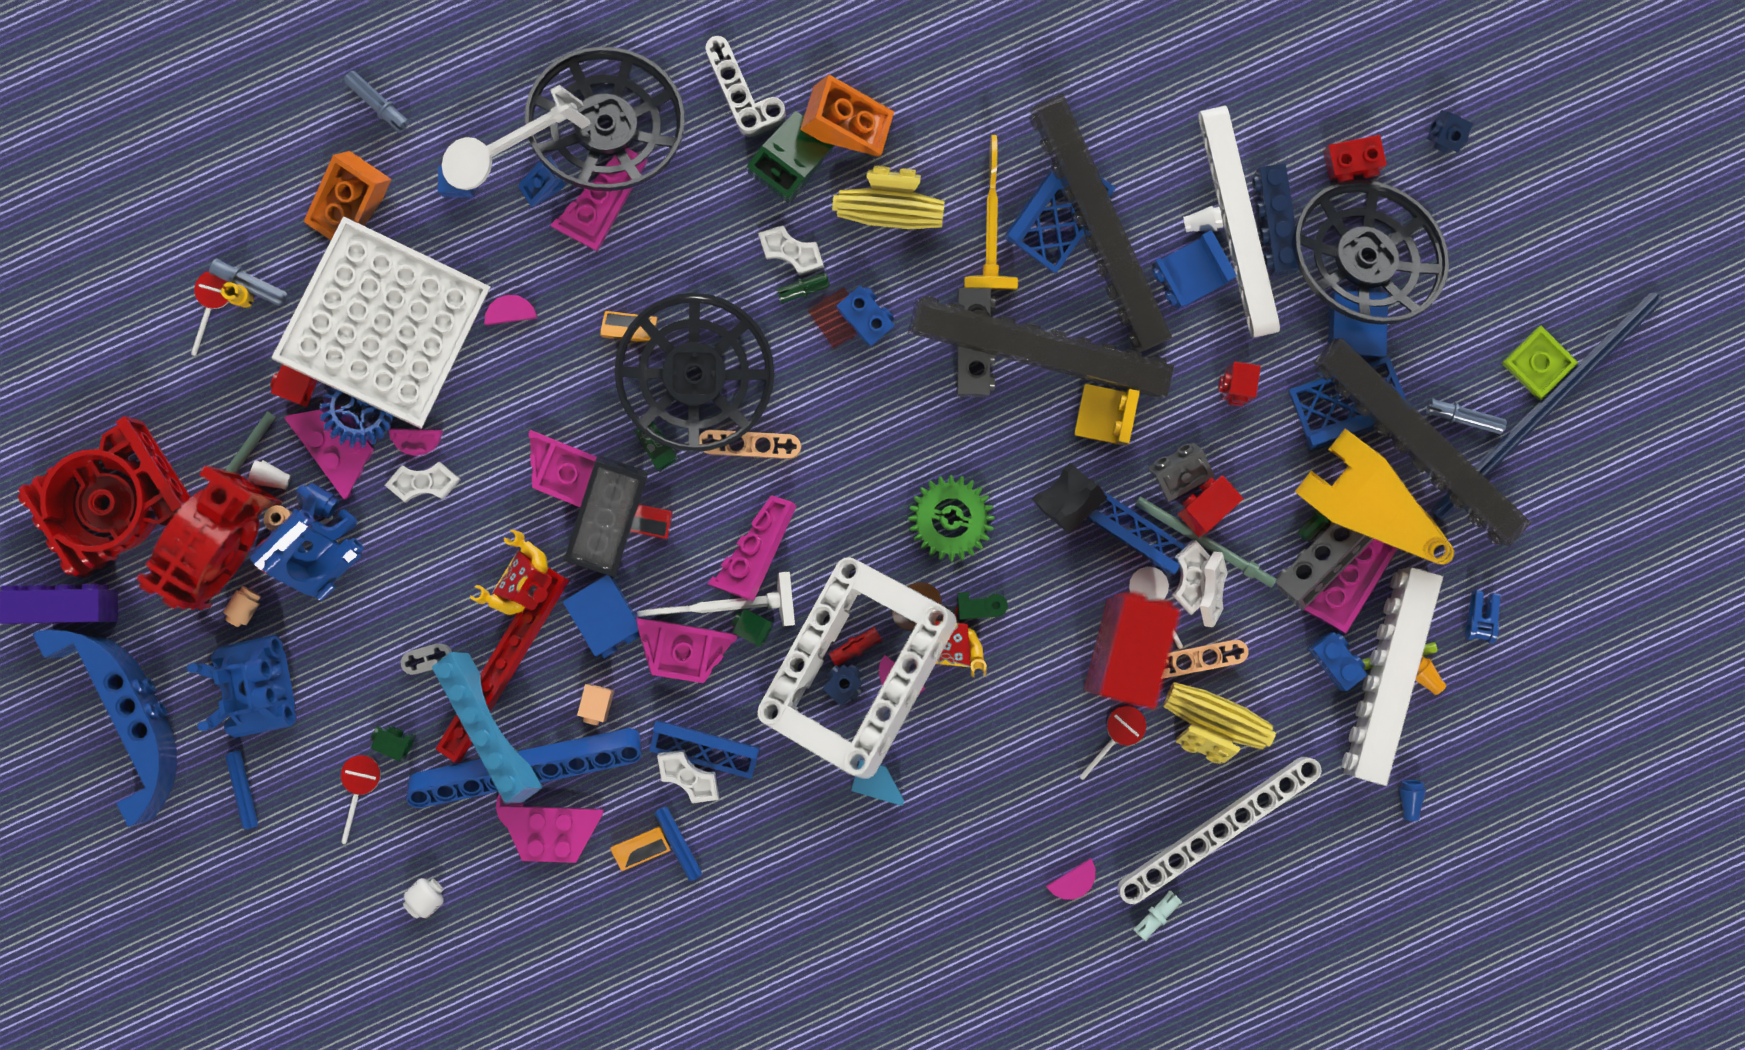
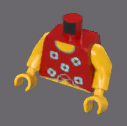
[470,529,552,615]
[914,606,987,677]

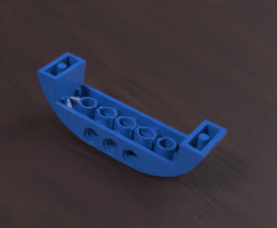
[33,630,177,827]

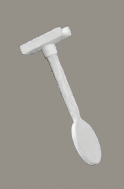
[442,85,591,190]
[637,572,795,626]

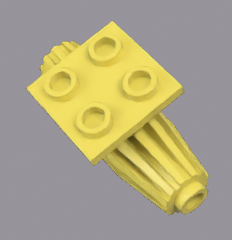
[832,166,945,229]
[1163,683,1276,764]

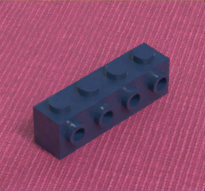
[1252,163,1299,276]

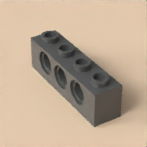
[957,288,996,397]
[1275,523,1374,611]

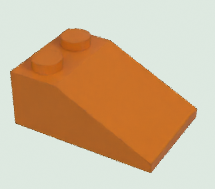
[800,74,894,157]
[303,151,392,240]

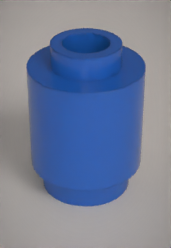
[296,483,339,519]

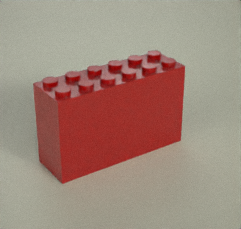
[1083,591,1181,709]

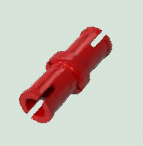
[828,626,883,667]

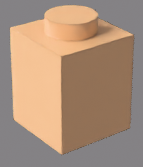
[577,684,614,725]

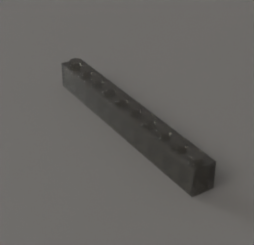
[1029,93,1172,352]
[908,296,1174,399]
[1313,338,1531,546]

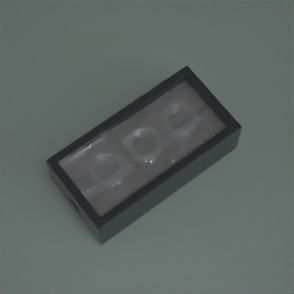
[564,455,649,577]

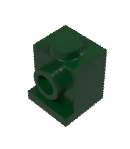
[370,725,416,762]

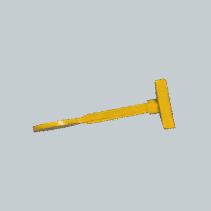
[964,135,1018,290]

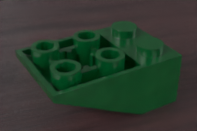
[746,111,835,204]

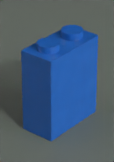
[1328,287,1388,360]
[562,575,640,658]

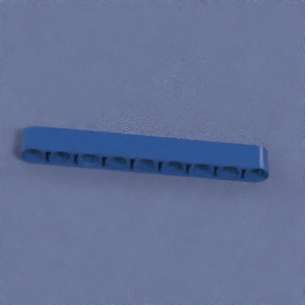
[406,728,641,808]

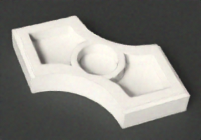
[758,225,824,276]
[385,462,461,503]
[1172,540,1210,615]
[1200,552,1228,627]
[657,750,719,803]

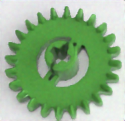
[908,475,995,562]

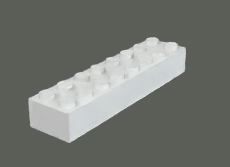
[1342,568,1443,786]

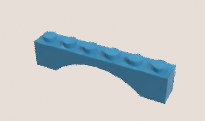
[432,652,542,803]

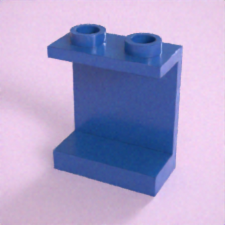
[1152,230,1237,310]

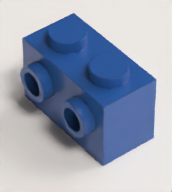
[835,285,895,348]
[1307,632,1367,691]

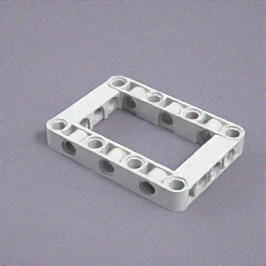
[758,557,956,779]

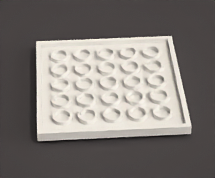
[272,216,490,429]

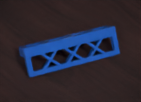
[1086,491,1186,575]
[649,720,760,779]

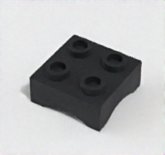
[1032,463,1108,534]

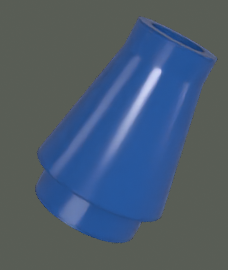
[1399,780,1426,821]

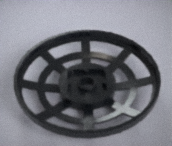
[525,47,684,191]
[1294,180,1449,325]
[614,293,774,452]

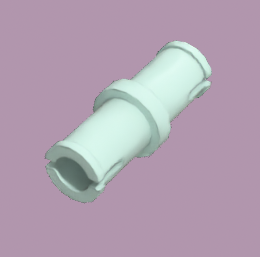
[1133,890,1182,941]

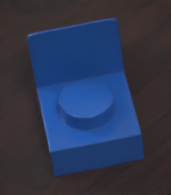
[518,155,565,207]

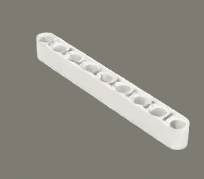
[1199,106,1280,338]
[1117,757,1321,904]

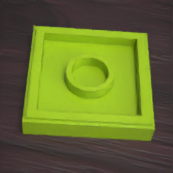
[1502,325,1578,400]

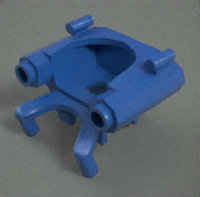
[250,485,364,601]
[187,635,296,738]

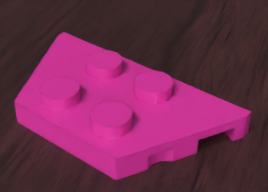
[284,406,374,500]
[529,430,597,507]
[636,617,738,683]
[499,806,604,863]

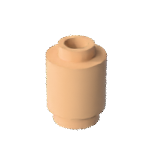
[263,505,292,531]
[223,586,261,627]

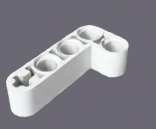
[705,36,786,137]

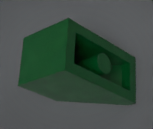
[731,609,774,647]

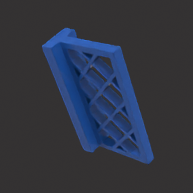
[1003,149,1116,274]
[1288,356,1414,451]

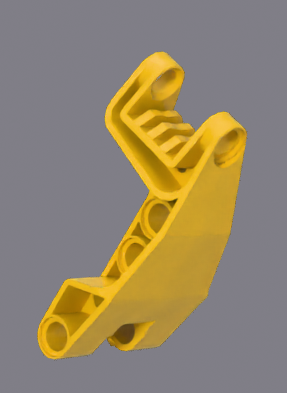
[1294,429,1455,565]

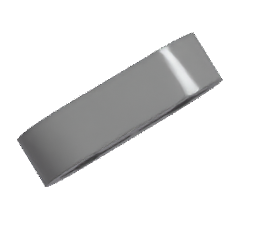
[401,643,452,675]

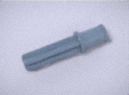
[344,71,410,133]
[209,258,287,306]
[1426,398,1507,434]

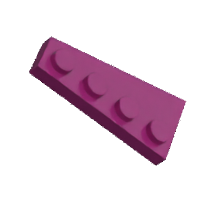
[550,148,648,252]
[708,495,797,602]
[1304,539,1399,635]

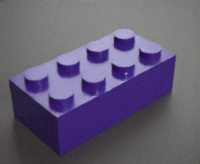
[0,584,118,624]

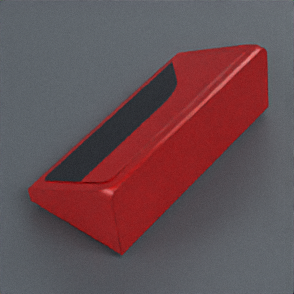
[616,501,673,540]

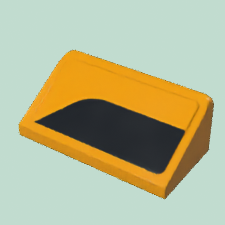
[600,311,658,343]
[610,826,671,871]

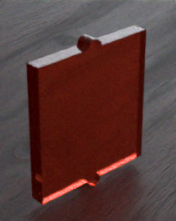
[808,287,857,349]

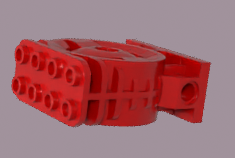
[17,416,191,578]
[136,465,283,610]

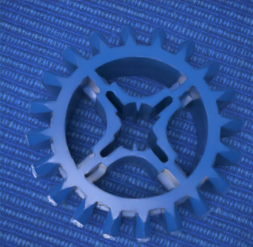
[320,387,393,448]

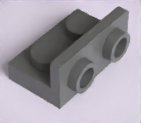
[1148,443,1214,502]

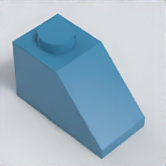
[851,758,904,806]

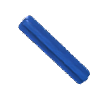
[225,751,258,829]
[654,806,702,881]

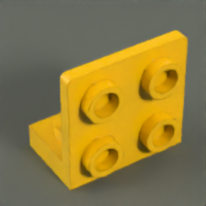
[1074,384,1140,446]

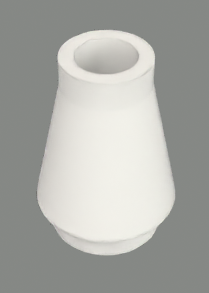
[1183,206,1223,232]
[248,460,291,490]

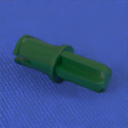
[777,273,830,304]
[1298,510,1331,542]

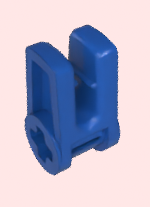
[1465,590,1500,644]

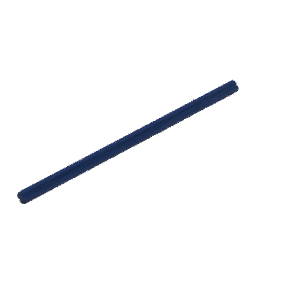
[1431,292,1663,520]

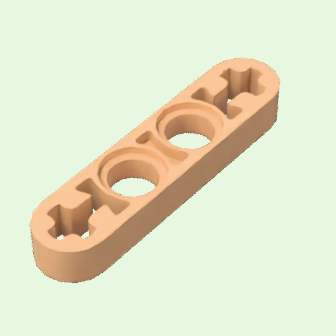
[699,430,801,459]
[1163,640,1248,679]

